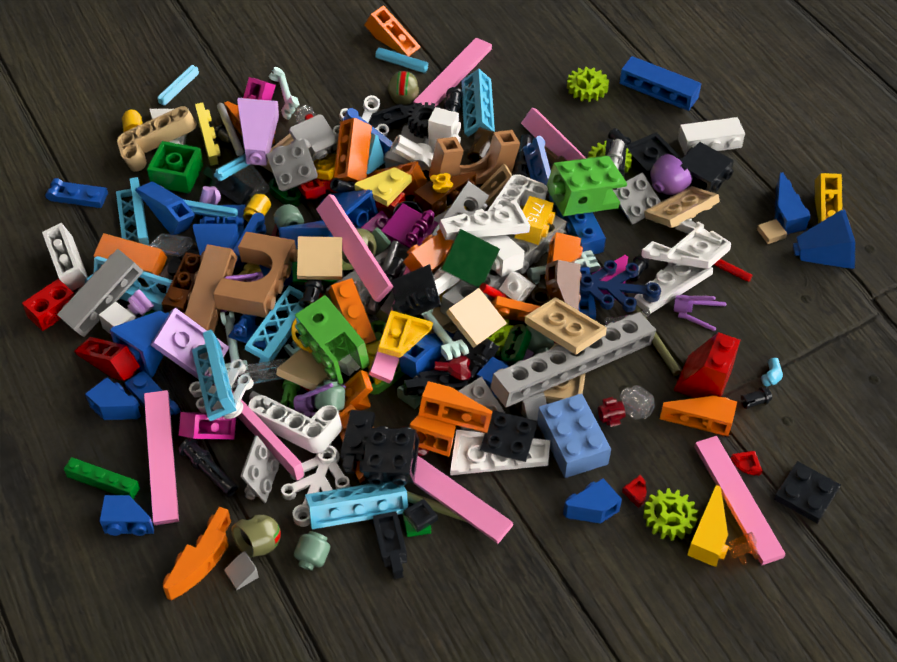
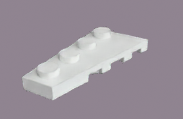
[439,200,530,240]
[634,262,713,314]
[450,430,550,475]

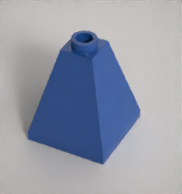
[320,189,378,228]
[793,209,855,269]
[193,224,240,255]
[110,310,169,378]

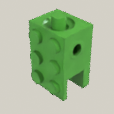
[546,156,627,216]
[295,295,370,385]

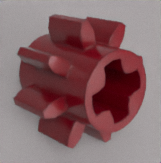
[597,397,626,427]

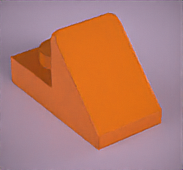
[339,370,373,413]

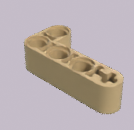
[117,106,197,172]

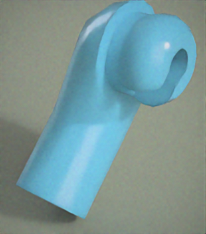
[761,358,783,386]

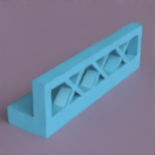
[461,69,495,137]
[116,177,149,246]
[85,256,172,312]
[244,285,304,371]
[192,330,237,421]
[305,483,408,529]

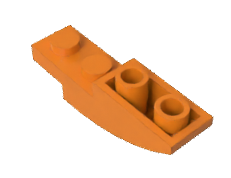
[163,507,231,600]

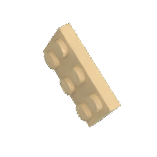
[644,186,720,228]
[525,297,607,355]

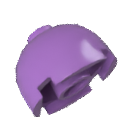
[650,154,692,195]

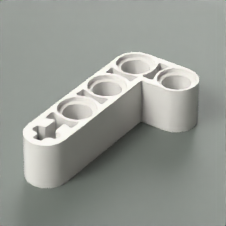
[488,175,548,211]
[248,395,342,453]

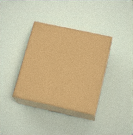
[757,219,787,244]

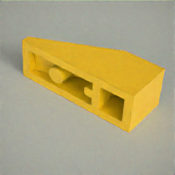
[815,173,842,223]
[688,485,729,567]

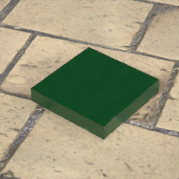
[440,229,500,288]

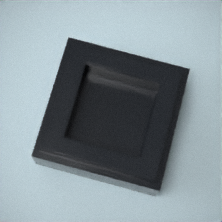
[404,499,438,533]

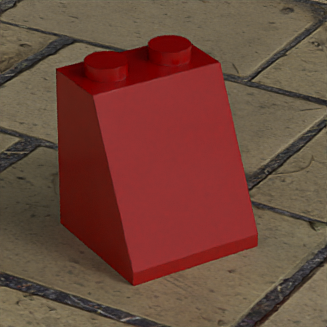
[674,332,741,398]

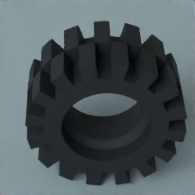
[408,102,440,139]

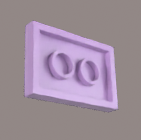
[151,308,229,382]

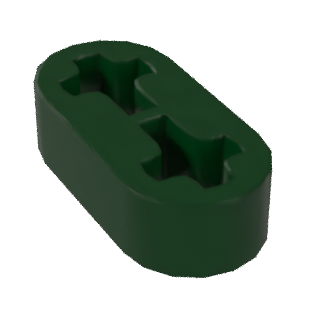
[269,178,302,207]
[501,324,532,366]

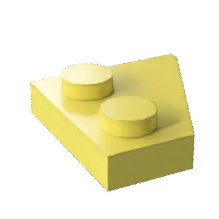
[354,167,412,207]

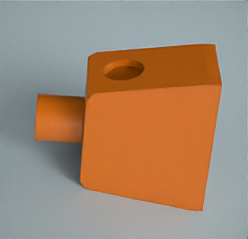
[409,415,456,457]

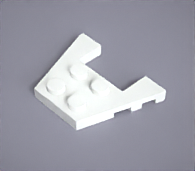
[642,218,731,269]

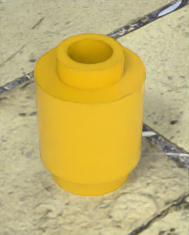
[122,110,143,132]
[243,194,271,222]

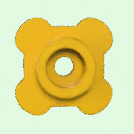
[430,173,453,193]

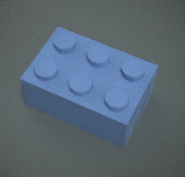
[537,393,611,478]

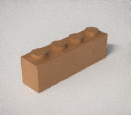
[183,244,238,333]

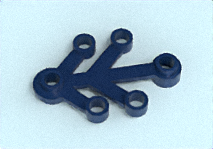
[580,260,661,312]

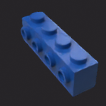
[620,56,701,111]
[549,194,606,254]

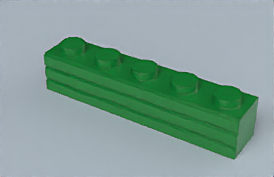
[64,457,140,499]

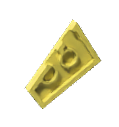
[195,103,221,166]

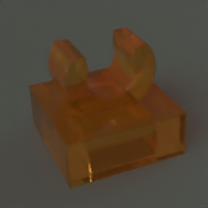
[729,532,759,565]

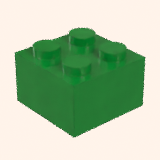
[147,141,203,194]

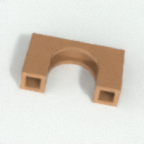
[429,130,520,184]
[213,232,298,318]

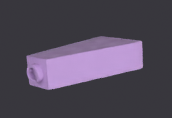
[237,98,279,166]

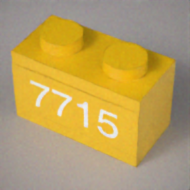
[514,196,555,245]

